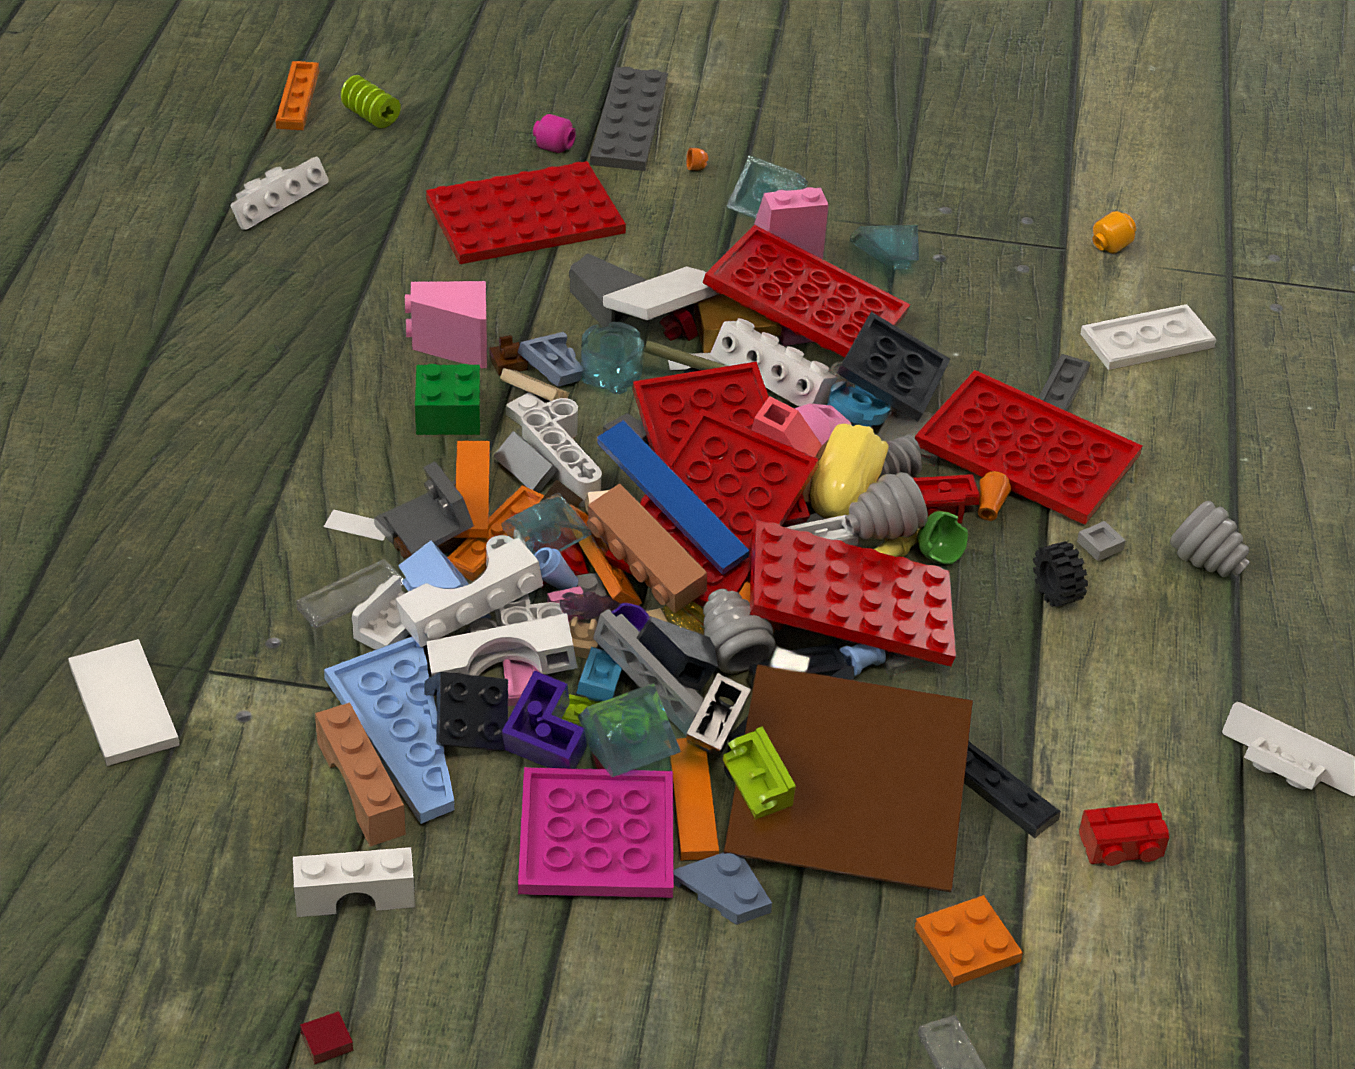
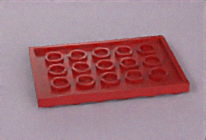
[426,161,626,264]
[702,224,910,357]
[632,361,810,527]
[915,370,1143,525]
[605,408,819,607]
[750,520,956,667]

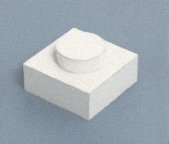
[506,392,545,426]

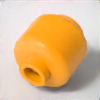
[1092,211,1136,254]

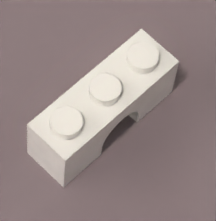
[293,847,415,917]

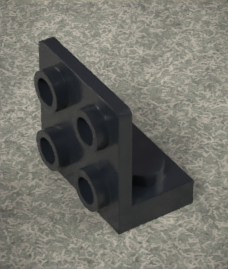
[424,672,508,751]

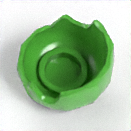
[917,511,968,564]

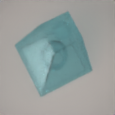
[850,225,919,270]
[501,493,592,555]

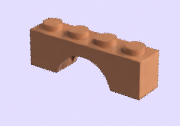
[315,702,406,847]

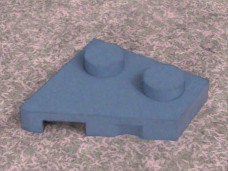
[518,332,583,387]
[673,852,772,925]

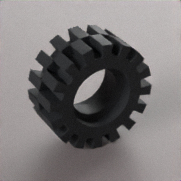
[1033,541,1088,607]

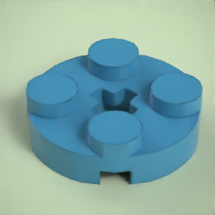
[827,381,891,427]

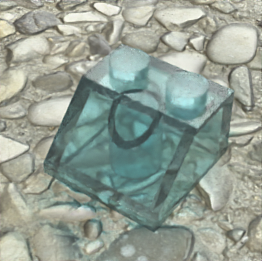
[727,155,808,219]
[578,683,681,778]

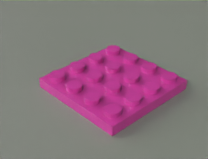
[518,767,674,898]

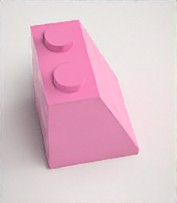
[754,187,828,259]
[405,281,487,368]

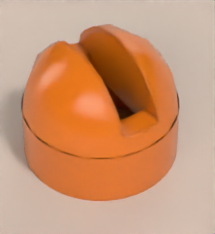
[686,148,708,171]

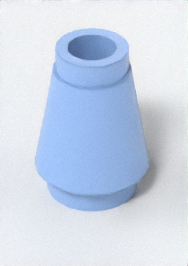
[534,547,578,590]

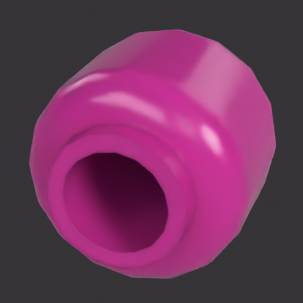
[533,114,576,153]

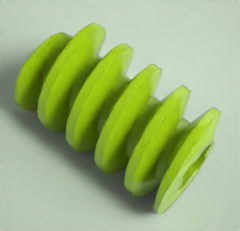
[341,75,401,128]

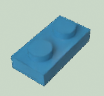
[576,647,622,703]

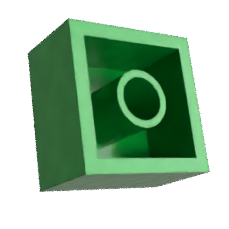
[415,364,480,435]

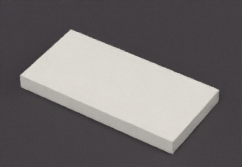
[603,267,719,320]
[1080,304,1216,370]
[68,639,179,766]

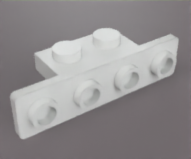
[230,157,329,230]
[1222,702,1355,796]

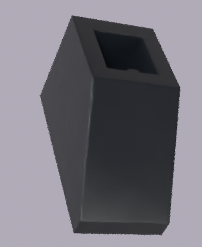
[636,616,718,691]

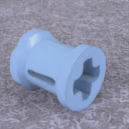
[840,643,886,676]

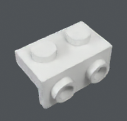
[352,575,410,650]

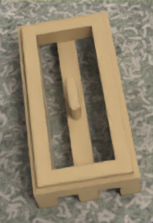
[500,368,569,401]

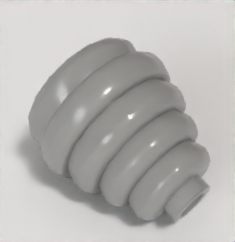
[845,472,928,540]
[1170,501,1250,577]
[703,589,775,674]

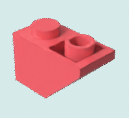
[752,396,822,458]

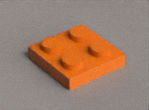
[915,895,1023,987]

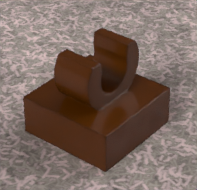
[489,335,528,376]

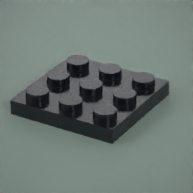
[837,312,951,422]

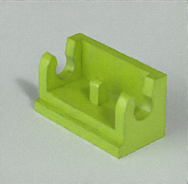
[723,726,796,820]

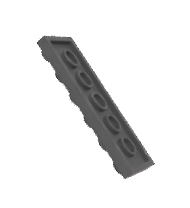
[590,67,668,171]

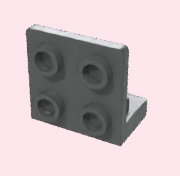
[386,461,474,554]

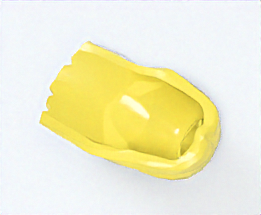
[810,424,889,519]

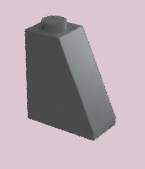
[569,253,646,333]

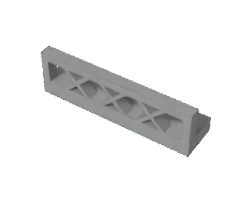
[593,609,704,735]

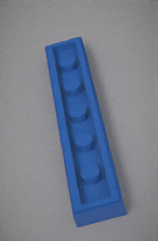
[597,420,749,575]

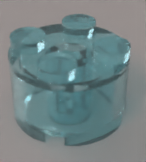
[581,322,644,394]

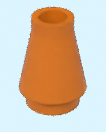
[978,471,1011,521]

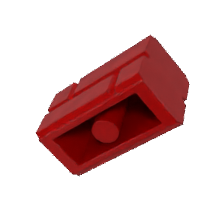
[1079,803,1169,866]

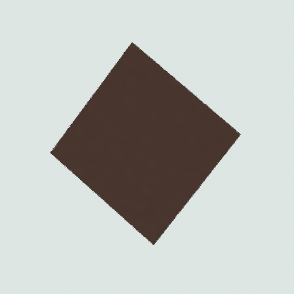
[724,665,973,892]

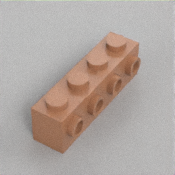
[587,484,707,613]

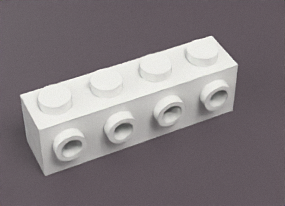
[710,318,838,407]

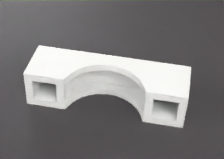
[395,538,543,647]
[426,613,578,676]

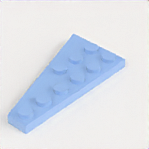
[324,637,455,824]

